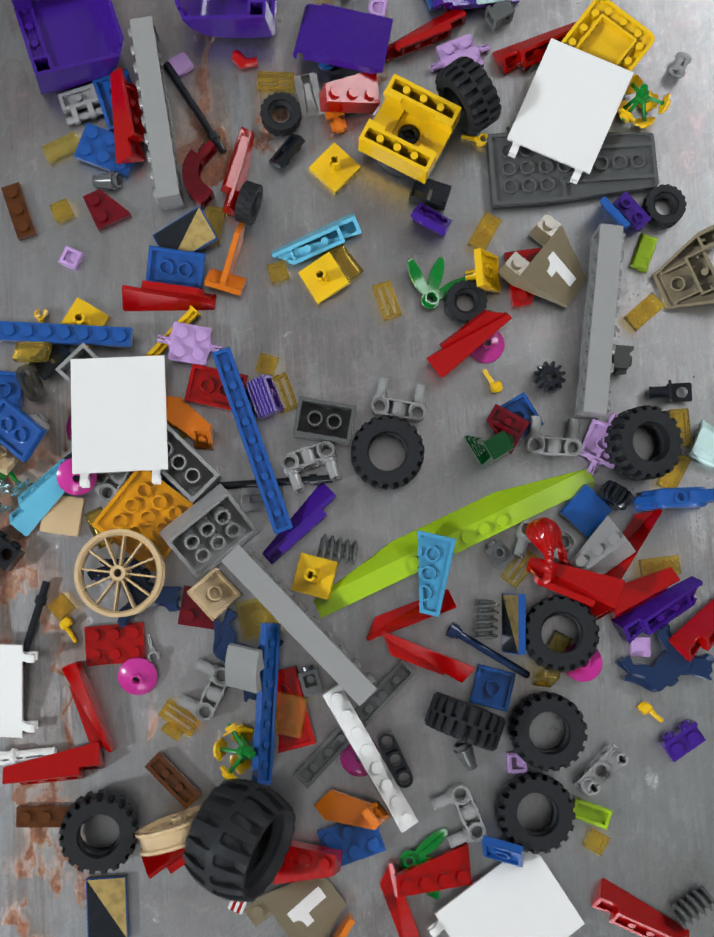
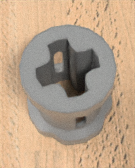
[669,52,692,78]

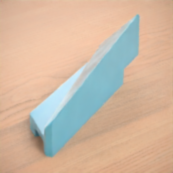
[272,212,362,265]
[9,458,79,536]

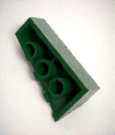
[464,430,515,469]

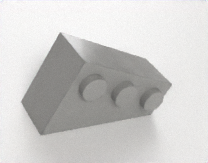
[570,516,636,574]

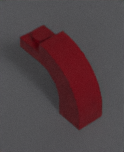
[182,140,217,210]

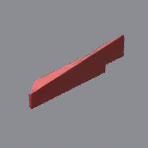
[366,589,457,641]
[61,661,115,753]
[2,742,104,785]
[141,847,185,879]

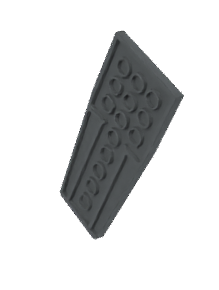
[487,132,659,208]

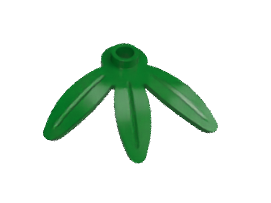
[407,257,466,309]
[399,828,448,899]

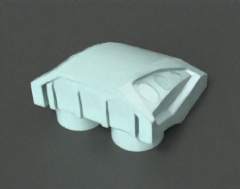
[687,420,714,469]

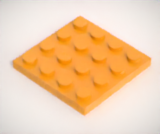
[91,471,194,572]

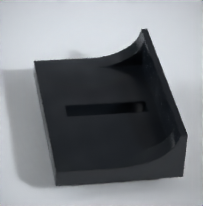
[409,179,452,211]
[28,344,71,381]

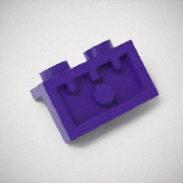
[613,192,652,231]
[410,203,453,237]
[659,719,706,762]

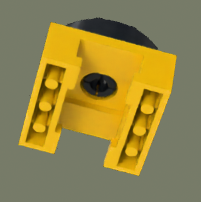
[358,73,462,184]

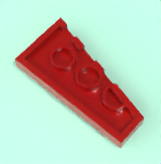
[277,666,317,753]
[393,842,472,898]

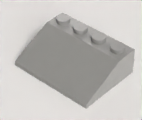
[159,484,259,581]

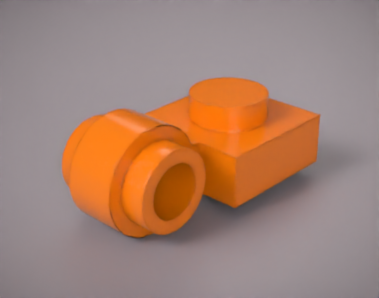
[324,112,347,134]

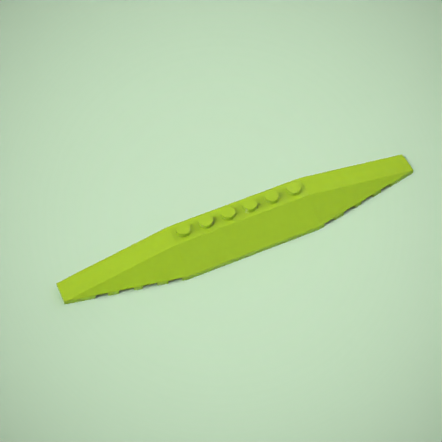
[313,468,596,618]

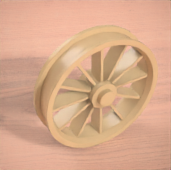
[74,529,166,617]
[135,804,201,856]

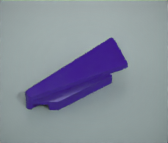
[263,483,337,565]
[611,576,703,643]

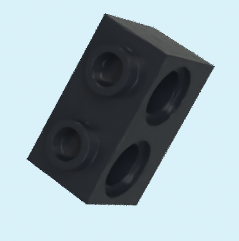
[0,530,25,571]

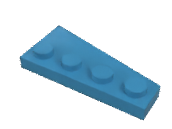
[417,530,457,617]

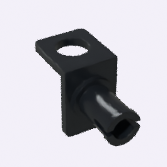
[649,380,692,403]

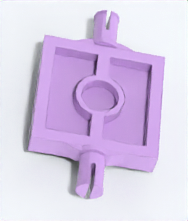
[430,34,490,72]
[157,322,222,366]
[579,413,618,475]

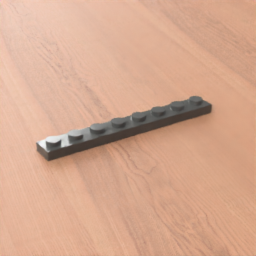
[293,659,417,789]

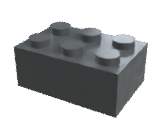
[292,396,356,446]

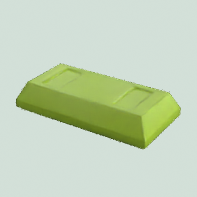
[629,233,659,273]
[573,797,613,830]

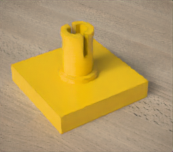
[309,142,361,195]
[465,248,501,294]
[298,252,350,305]
[60,297,111,349]
[291,553,339,600]

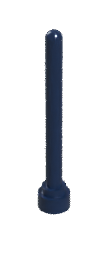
[445,621,530,678]

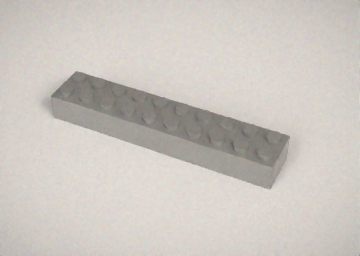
[128,16,185,212]
[575,223,626,420]
[55,343,222,504]
[221,544,377,706]

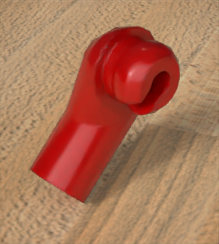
[232,50,258,69]

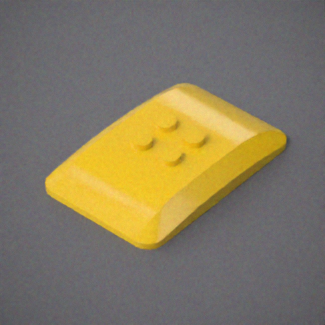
[561,0,655,72]

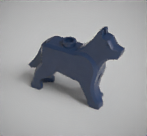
[87,557,182,628]
[213,608,284,702]
[615,623,714,692]

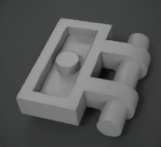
[58,83,103,126]

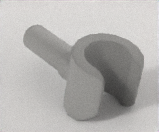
[145,634,160,662]

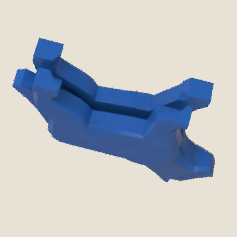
[633,487,714,512]

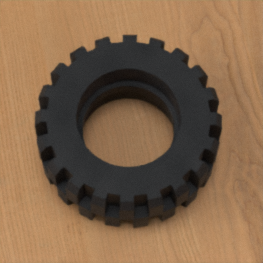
[435,56,502,135]
[604,405,683,481]
[351,415,425,491]
[526,595,600,673]
[508,691,588,772]
[424,692,506,751]
[495,771,576,854]
[59,789,139,875]

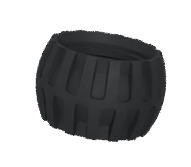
[183,779,296,902]

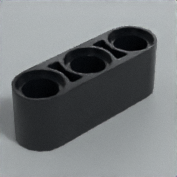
[378,730,413,788]

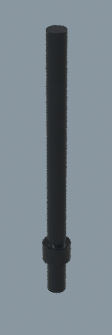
[163,62,227,154]
[218,474,333,489]
[23,580,51,670]

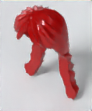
[526,517,570,585]

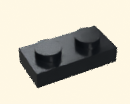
[269,134,305,169]

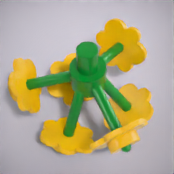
[617,74,671,128]
[213,722,256,780]

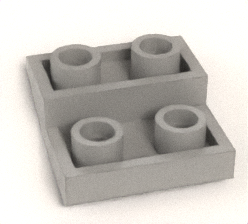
[225,643,264,693]

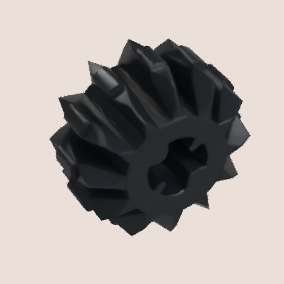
[533,361,566,393]
[599,480,634,510]

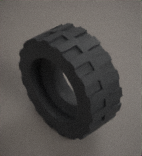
[260,92,301,137]
[234,181,263,226]
[642,184,687,229]
[444,280,488,324]

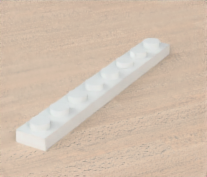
[322,684,419,833]

